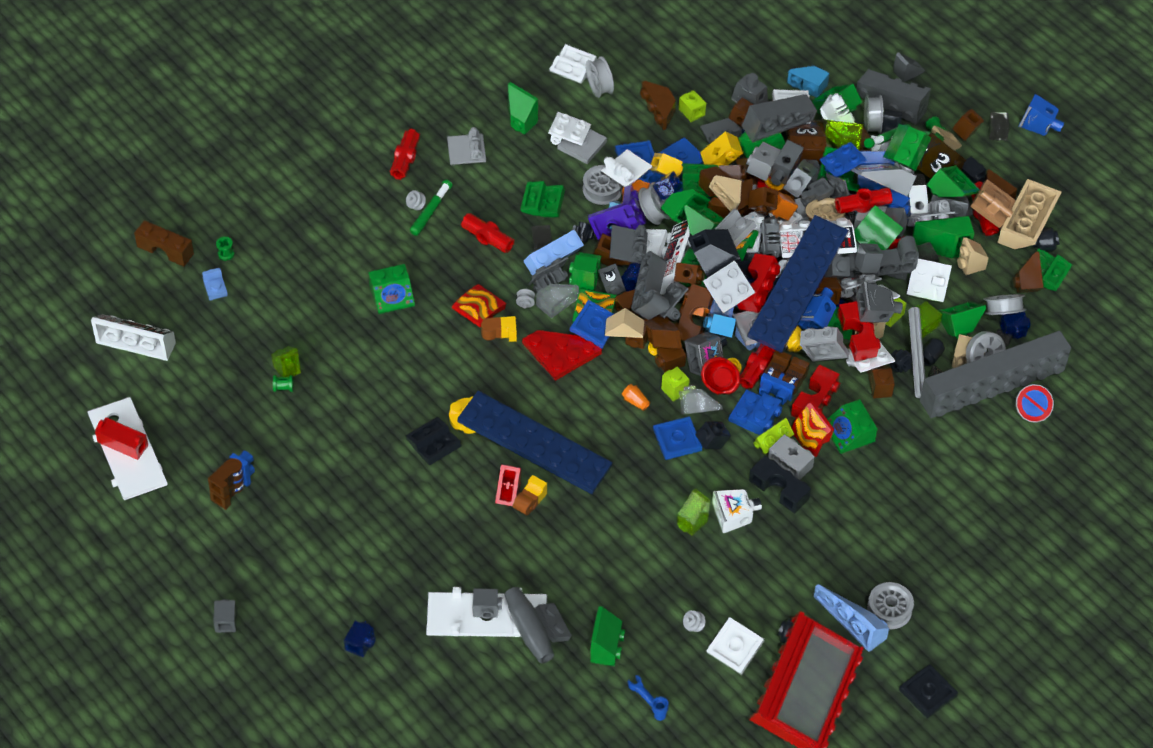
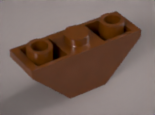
[640,81,676,130]
[708,178,753,218]
[645,315,683,348]

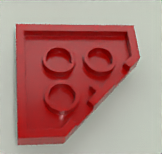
[522,330,602,381]

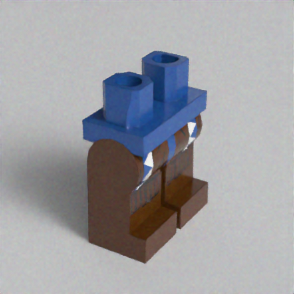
[759,350,810,405]
[208,450,255,510]

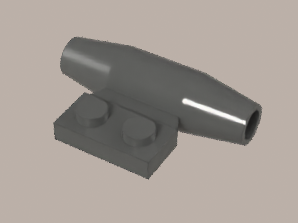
[505,587,572,663]

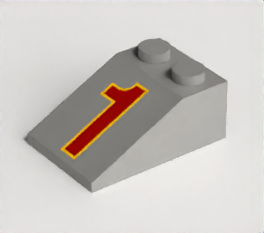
[850,163,916,196]

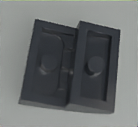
[406,417,462,465]

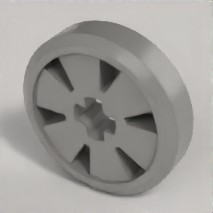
[966,331,1006,363]

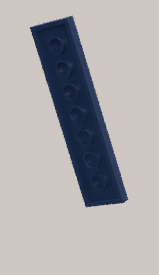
[748,215,849,353]
[457,391,612,495]

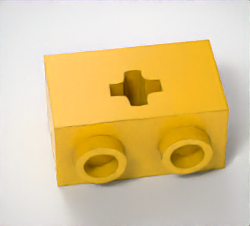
[700,131,743,168]
[649,153,683,179]

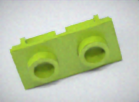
[754,418,794,454]

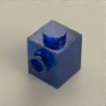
[652,171,683,201]
[621,263,641,291]
[1000,311,1031,339]
[344,620,376,658]

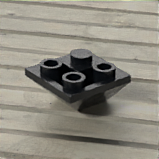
[688,229,741,277]

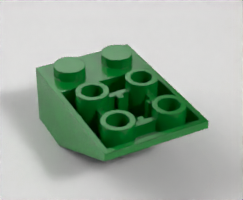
[912,216,974,258]

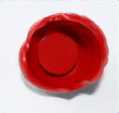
[701,357,741,395]

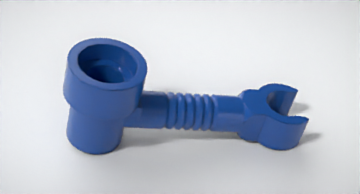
[628,675,669,721]

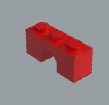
[737,253,781,313]
[837,301,881,361]
[791,364,841,418]

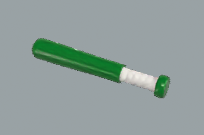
[864,124,911,149]
[410,180,453,236]

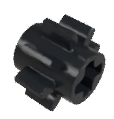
[572,221,594,242]
[889,349,913,373]

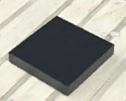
[899,664,959,719]

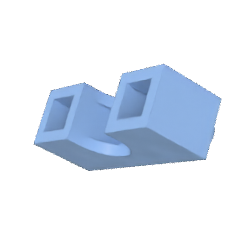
[524,230,584,276]

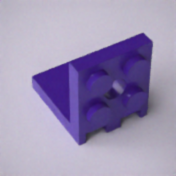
[588,184,646,240]

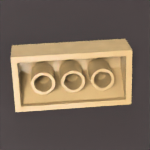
[998,179,1062,249]

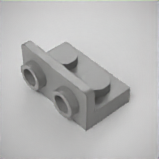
[715,209,757,247]

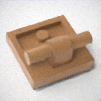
[970,179,1016,228]

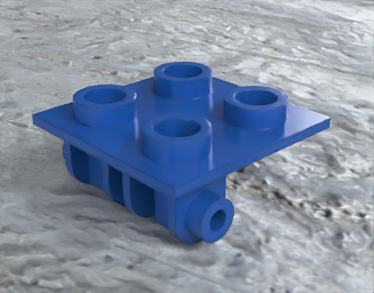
[819,142,867,177]

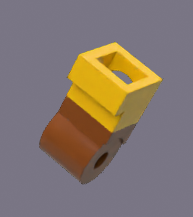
[481,316,517,342]
[513,475,547,515]

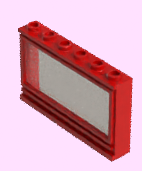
[749,611,864,748]

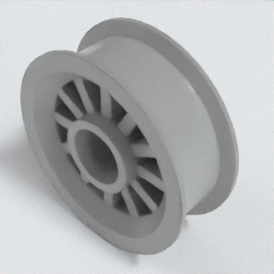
[586,56,614,98]
[864,95,883,134]
[583,165,622,205]
[638,182,671,225]
[983,294,1026,315]
[867,582,914,629]

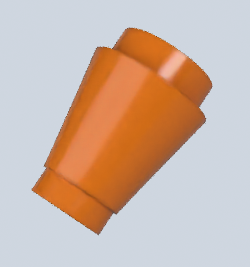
[622,384,651,411]

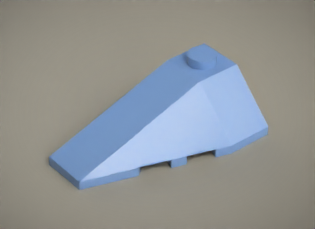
[814,584,889,652]

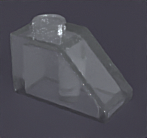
[536,284,579,319]
[679,385,723,414]

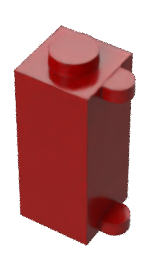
[95,417,148,460]

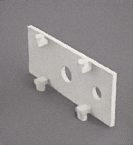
[88,397,167,500]
[427,587,547,637]

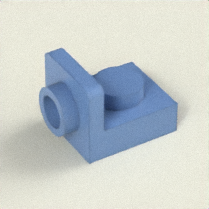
[202,268,228,301]

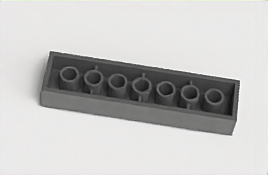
[920,331,1071,418]

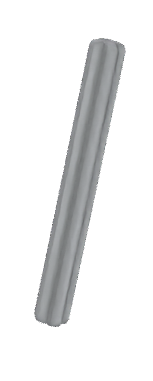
[908,307,925,398]

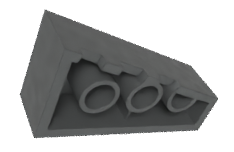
[856,69,931,125]
[742,94,817,143]

